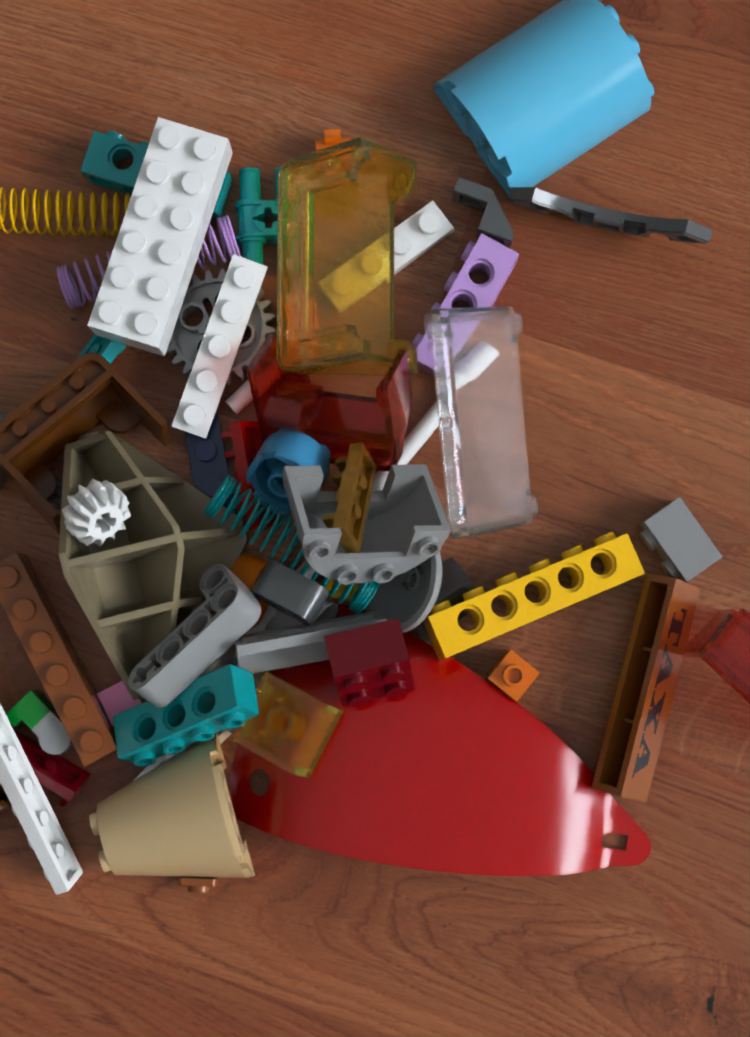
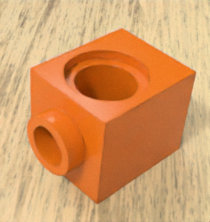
[485,649,540,702]

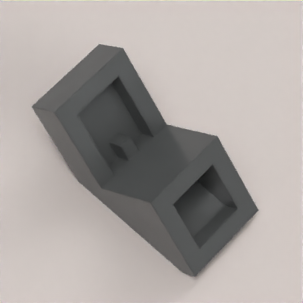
[452,177,514,248]

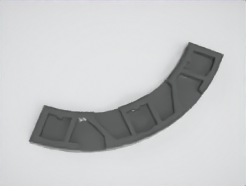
[509,187,713,244]

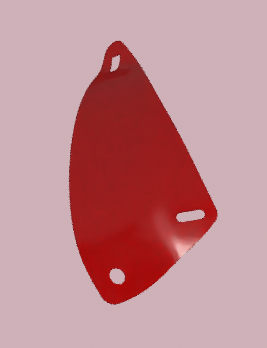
[227,604,651,876]

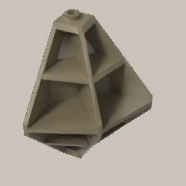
[58,431,249,700]

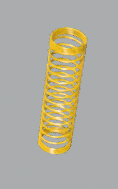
[0,187,130,239]

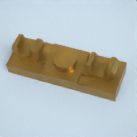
[322,442,377,553]

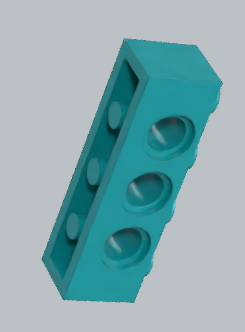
[80,131,233,221]
[113,664,259,767]

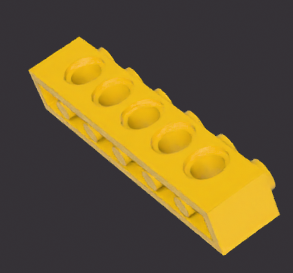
[422,532,645,660]

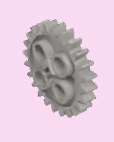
[166,269,277,385]

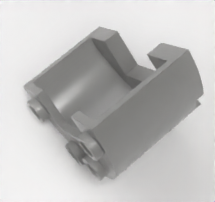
[283,464,451,585]

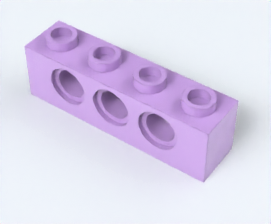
[408,233,519,385]

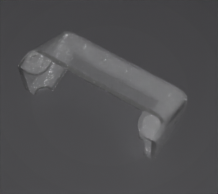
[423,306,538,539]

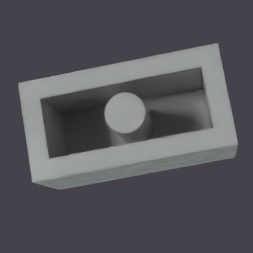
[639,497,723,582]

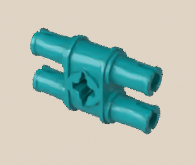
[235,166,303,277]

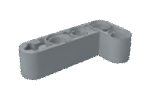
[128,563,261,708]

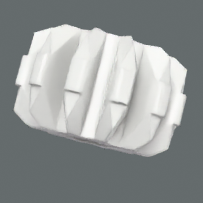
[62,478,131,547]

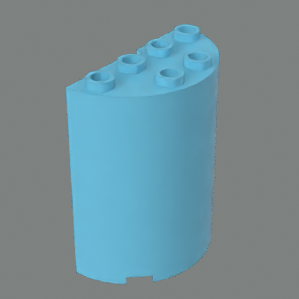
[432,0,655,201]

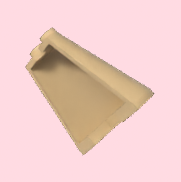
[89,733,255,878]

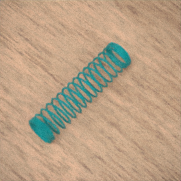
[203,475,381,614]

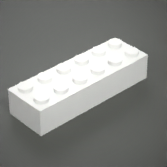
[87,117,233,357]

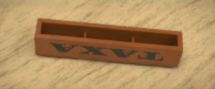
[0,552,117,767]
[591,573,701,803]

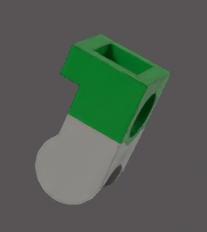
[6,690,74,755]

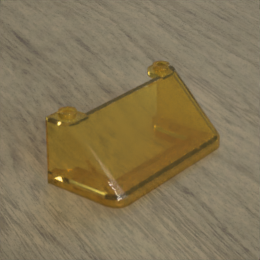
[277,137,417,376]

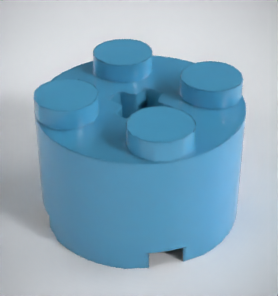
[246,426,331,515]

